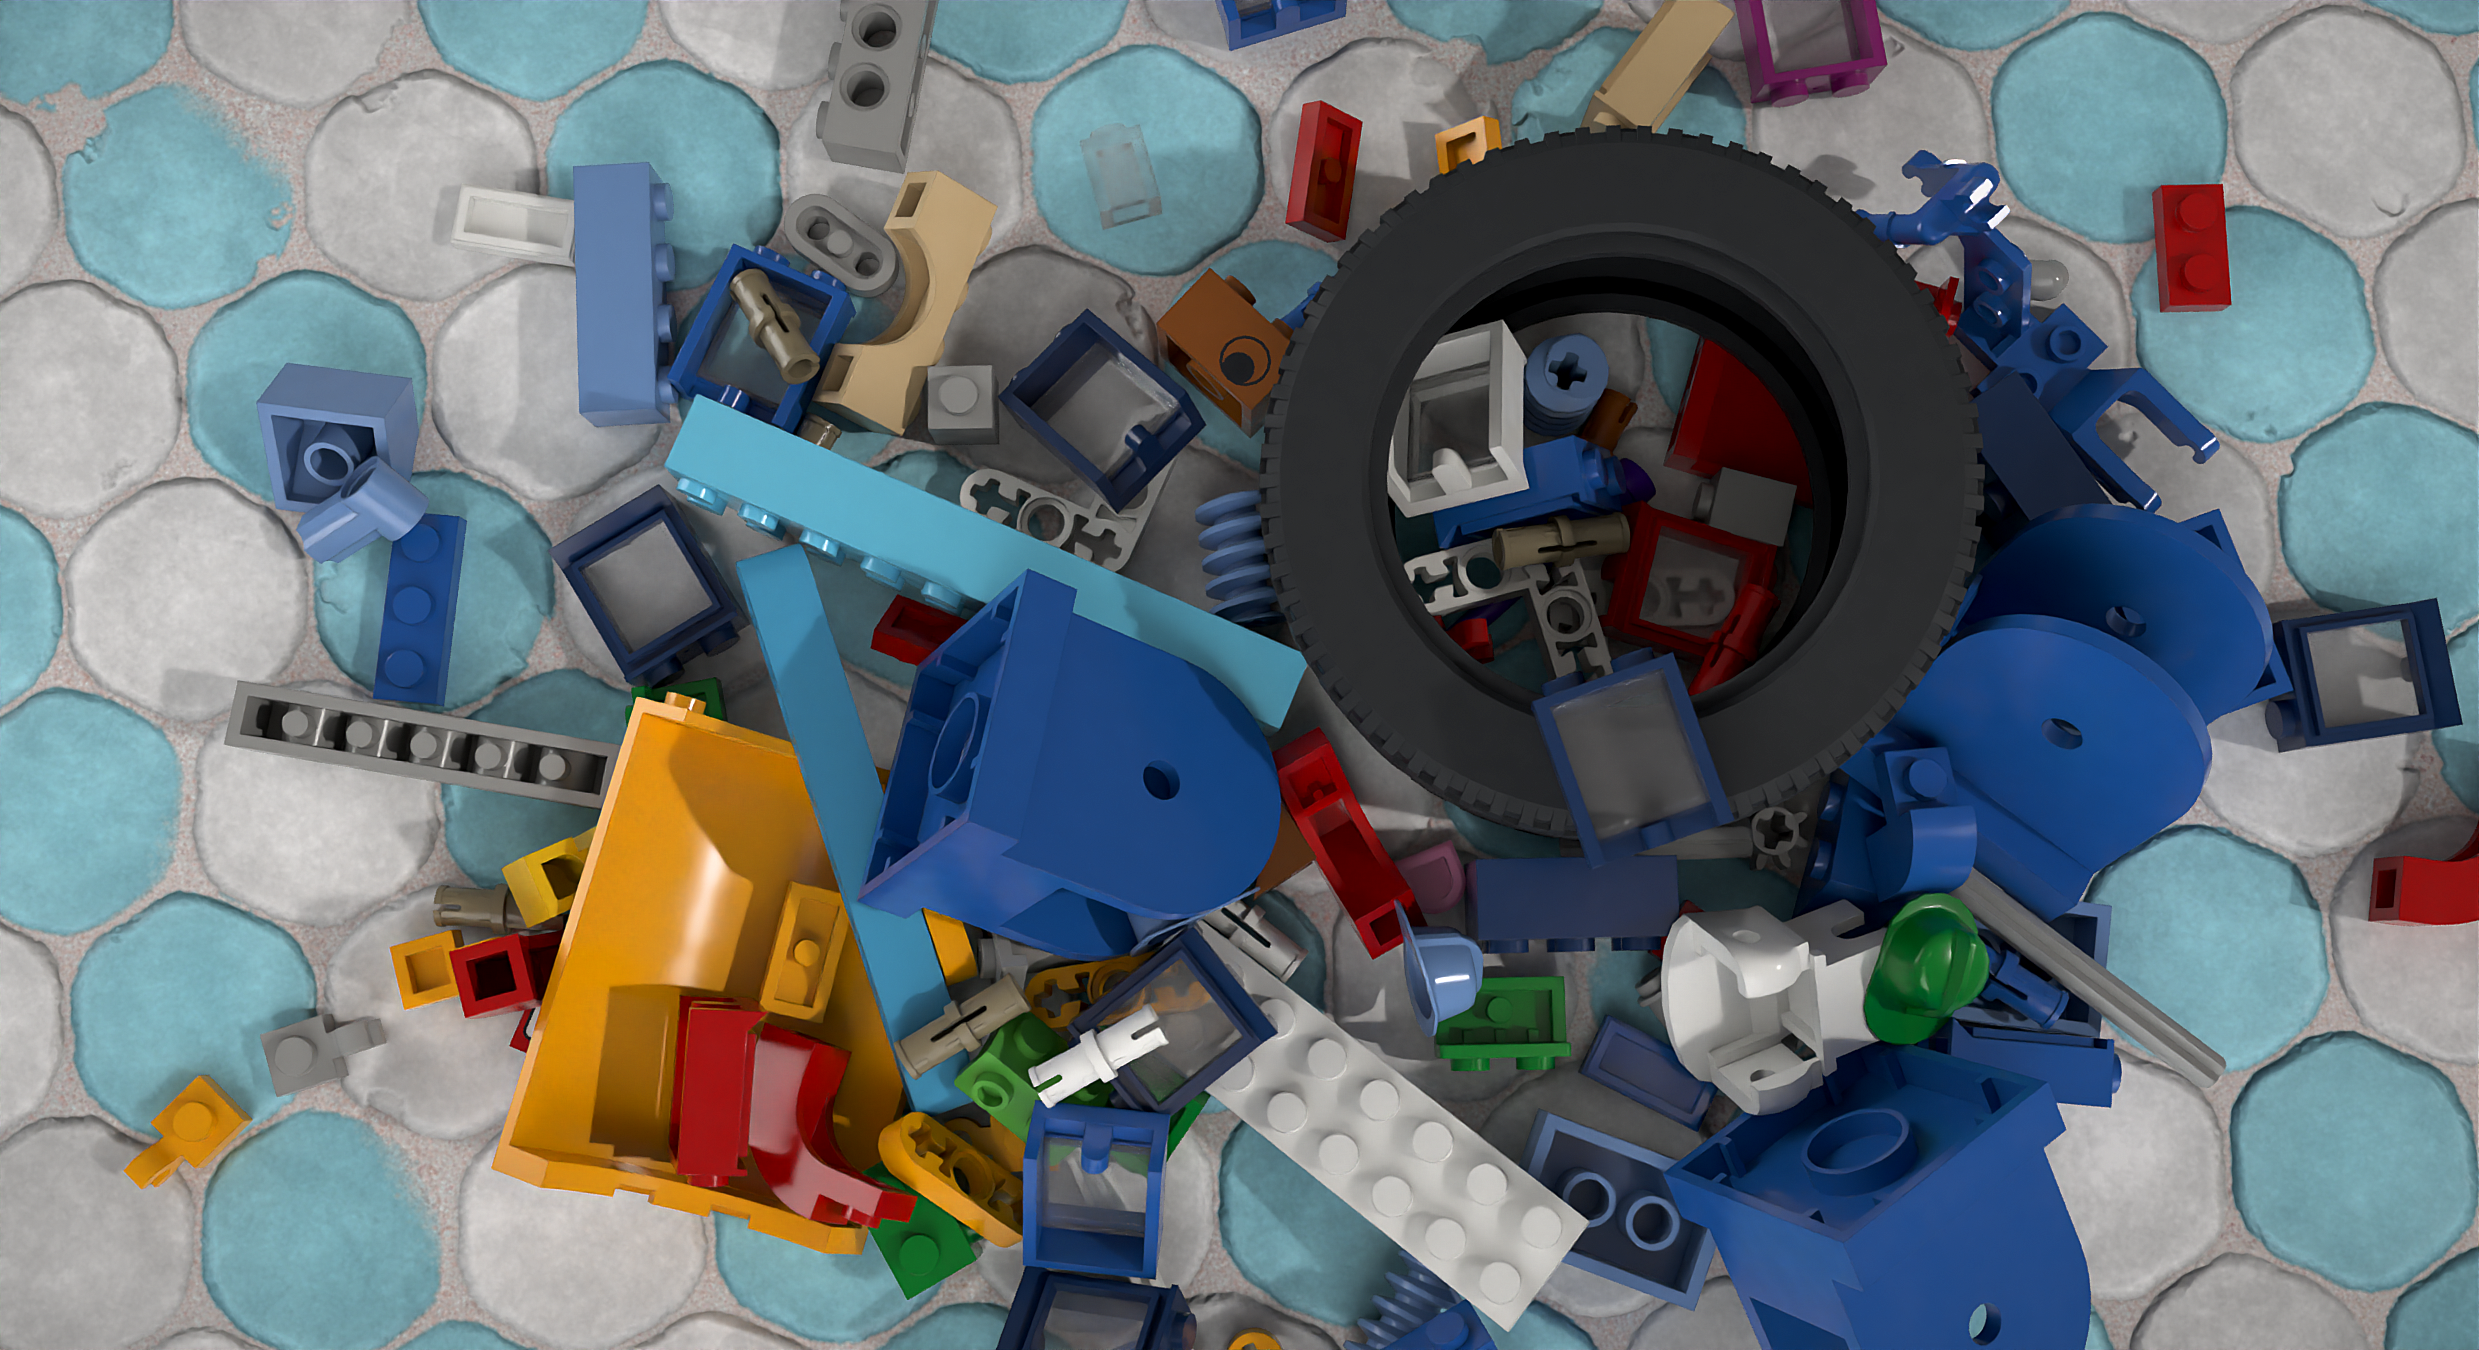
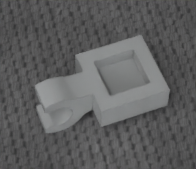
[260,1014,387,1097]

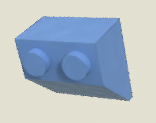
[256,363,419,513]

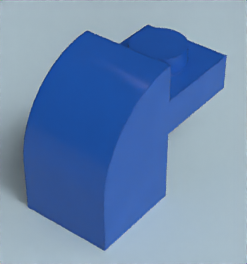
[1865,747,1977,903]

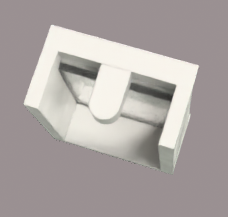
[1387,319,1530,518]

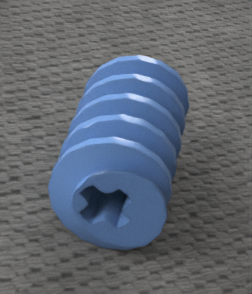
[1523,333,1609,437]
[1195,490,1287,628]
[1343,1248,1463,1350]

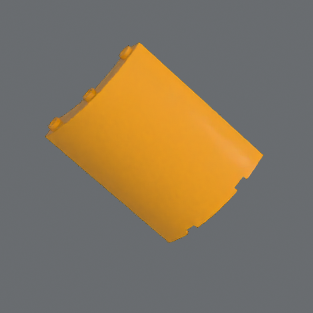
[491,692,907,1255]

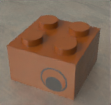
[1156,268,1294,439]

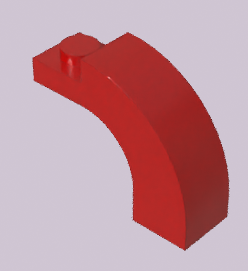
[1272,726,1428,960]
[2368,820,2479,926]
[449,929,565,1019]
[749,1022,918,1228]

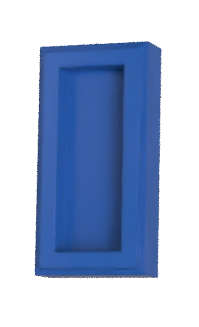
[1578,1014,1719,1132]

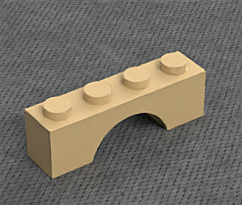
[811,170,998,436]

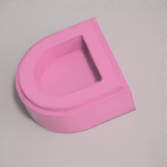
[1394,840,1466,914]

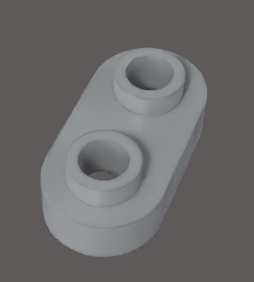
[784,194,899,298]

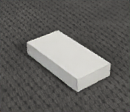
[450,183,575,267]

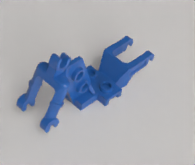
[1855,150,2220,513]

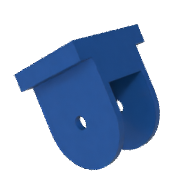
[1839,503,2273,923]
[857,568,1281,961]
[1663,1040,2091,1350]

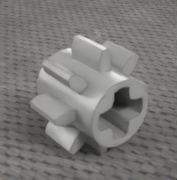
[1743,801,1810,872]

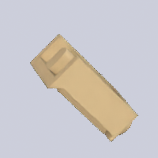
[1579,0,1735,133]

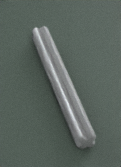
[1947,868,2226,1088]

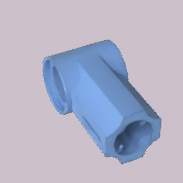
[296,456,429,564]

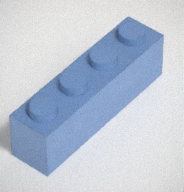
[573,162,679,427]

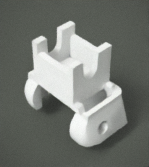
[1661,899,1887,1116]

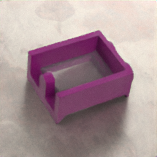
[1734,0,1888,108]

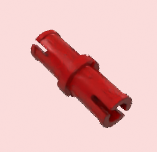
[1687,583,1782,696]

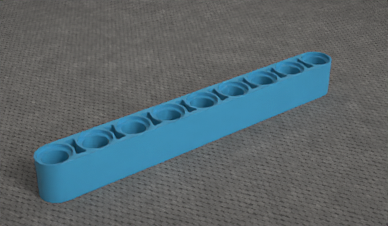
[735,543,974,1117]

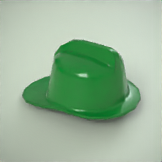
[1863,892,1990,1045]

